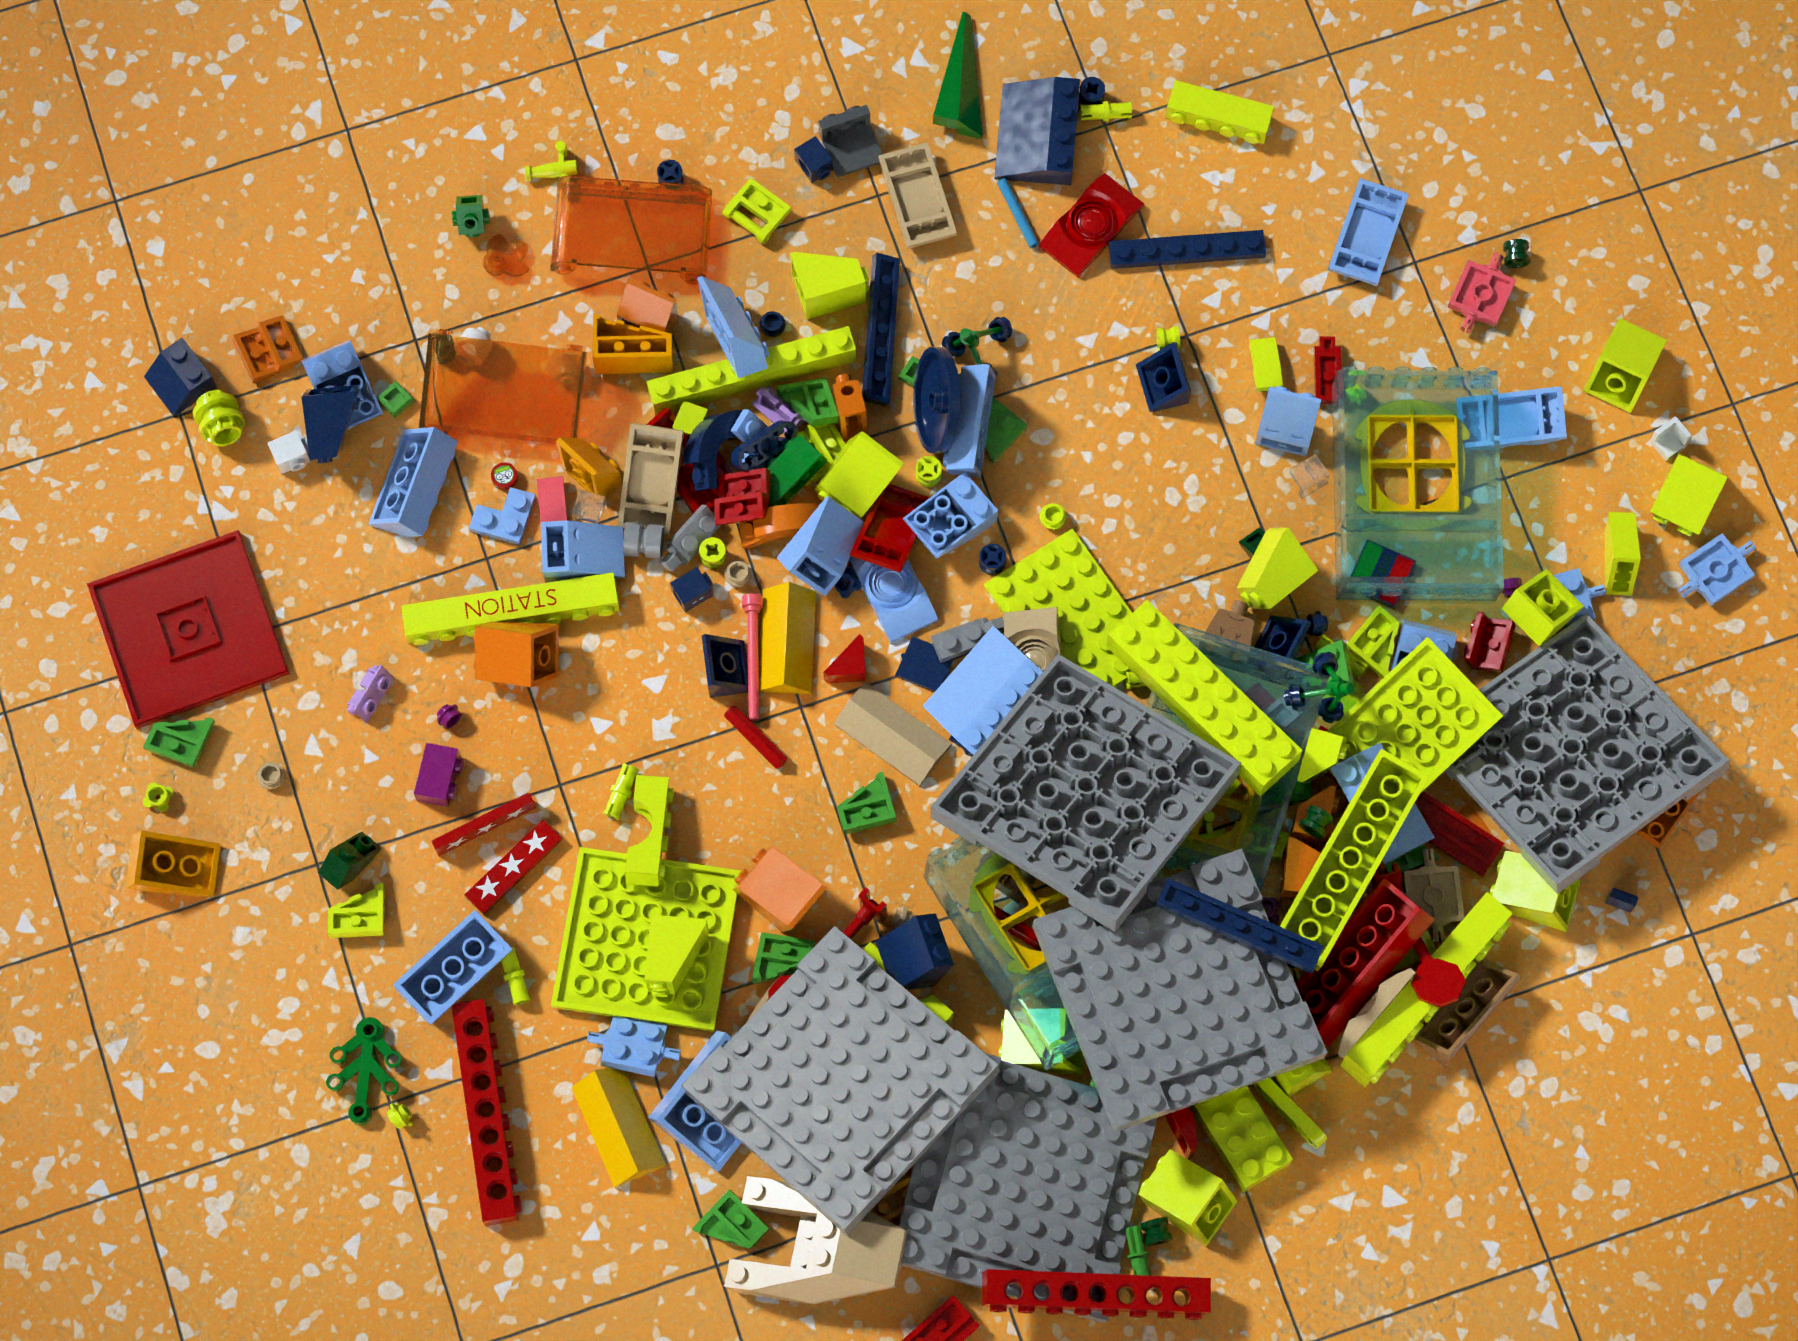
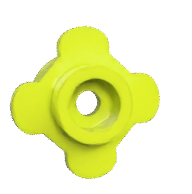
[143,782,174,812]
[387,1103,413,1129]

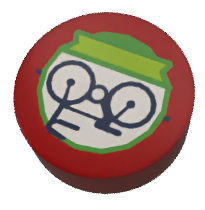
[491,462,518,490]

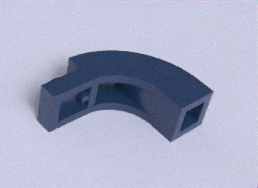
[684,410,742,491]

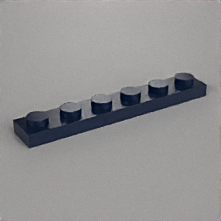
[1108,230,1266,269]
[862,253,900,406]
[1156,878,1324,974]

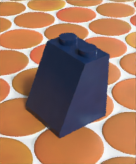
[301,384,360,463]
[875,913,954,990]

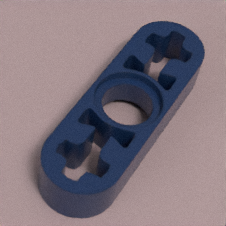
[731,420,798,470]

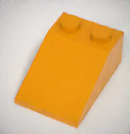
[556,437,622,503]
[125,830,221,898]

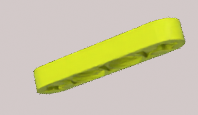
[1251,1078,1327,1149]

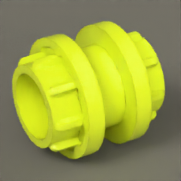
[193,390,245,446]

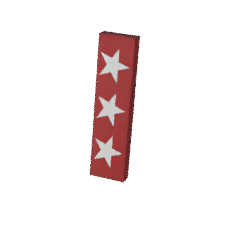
[432,793,536,856]
[464,820,562,915]

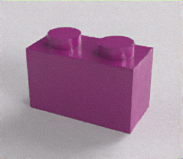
[414,743,464,807]

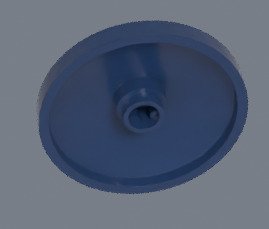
[913,347,961,453]

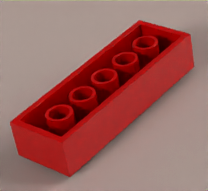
[1296,878,1435,1047]

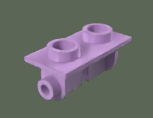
[751,385,806,433]
[346,665,394,723]

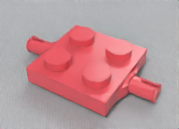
[1447,253,1516,333]

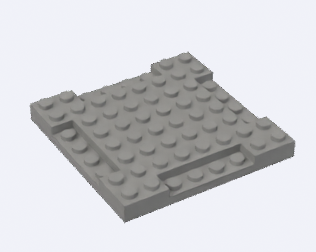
[1445,613,1730,894]
[931,654,1241,932]
[1032,848,1327,1133]
[681,926,1000,1236]
[897,1053,1157,1323]

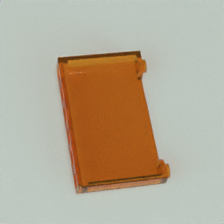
[550,176,712,285]
[419,329,587,444]

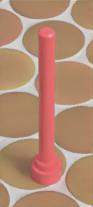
[742,594,763,721]

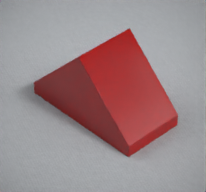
[823,634,866,683]

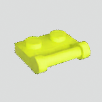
[722,178,791,244]

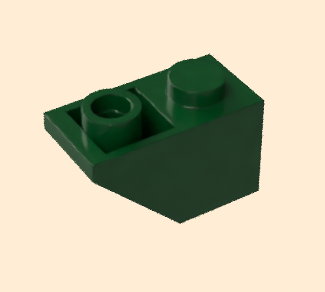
[318,831,381,890]

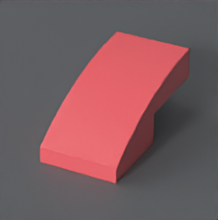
[537,476,568,522]

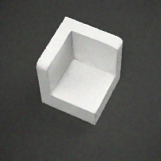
[1649,416,1692,461]

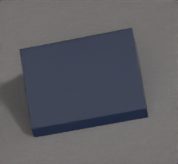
[1136,342,1191,412]
[1248,615,1311,680]
[702,634,748,698]

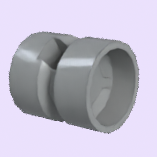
[623,522,664,559]

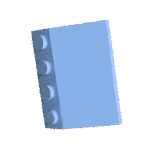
[923,626,1044,755]
[648,1031,741,1172]

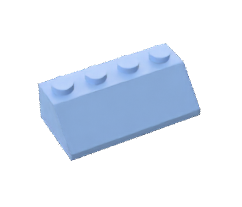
[697,276,769,378]
[943,364,996,478]
[368,427,458,537]
[1330,743,1435,864]
[393,910,513,1025]

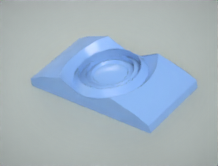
[1328,178,1409,286]
[1456,386,1567,451]
[848,556,938,644]

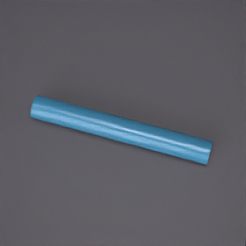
[997,178,1039,248]

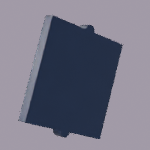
[895,636,954,692]

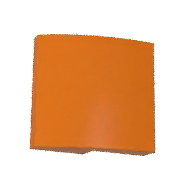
[232,315,303,383]

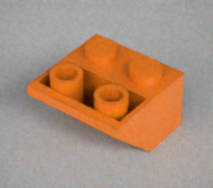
[617,279,679,333]
[1290,786,1339,852]

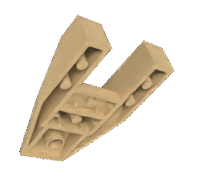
[724,1176,907,1304]

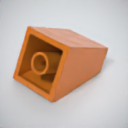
[473,622,559,687]
[1279,837,1321,904]
[732,846,826,932]

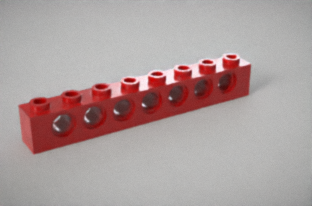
[451,999,522,1226]
[982,1269,1211,1320]

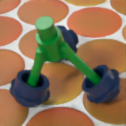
[942,317,1013,377]
[1284,652,1355,723]

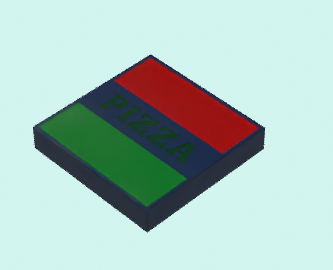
[1345,539,1416,609]

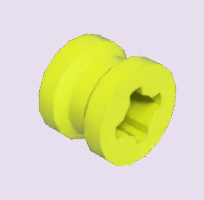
[1156,326,1181,351]
[916,456,942,488]
[699,537,726,569]

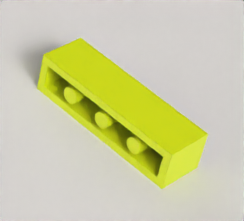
[1165,80,1274,144]

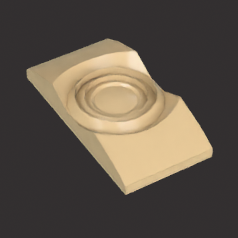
[878,142,957,249]
[617,422,684,535]
[1004,607,1062,670]
[1338,968,1416,1059]

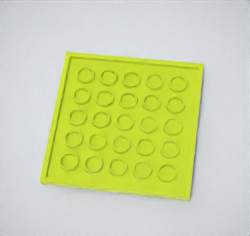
[551,847,741,1032]

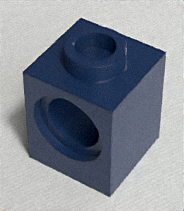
[794,136,833,183]

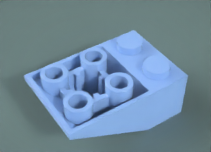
[301,340,383,429]
[1255,386,1321,457]
[903,472,998,559]
[777,496,864,596]
[541,521,625,583]
[1391,619,1457,670]

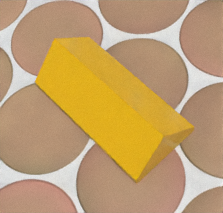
[759,582,816,694]
[571,1067,666,1188]

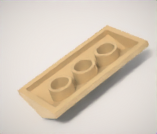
[833,682,952,787]

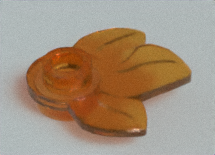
[483,234,529,277]

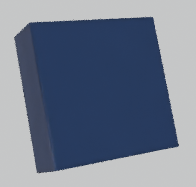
[1605,888,1638,913]

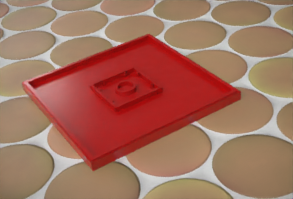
[87,530,289,729]

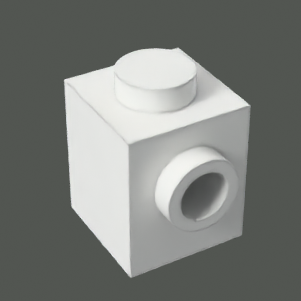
[268,430,310,474]

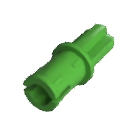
[1126,1226,1151,1276]

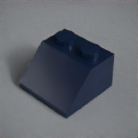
[144,337,217,417]

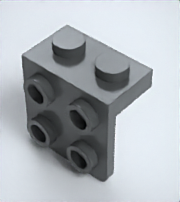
[818,105,882,177]

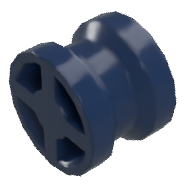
[1079,77,1105,105]
[657,159,684,192]
[979,543,1006,575]

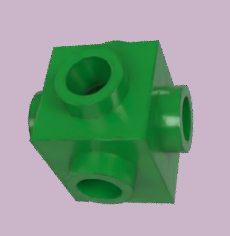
[452,195,490,237]

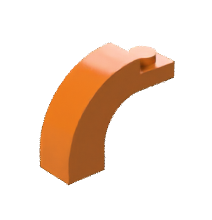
[739,503,819,550]

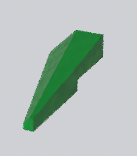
[933,12,982,139]

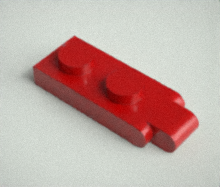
[1314,336,1342,404]

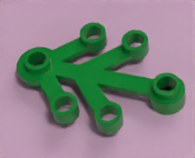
[326,1017,402,1125]

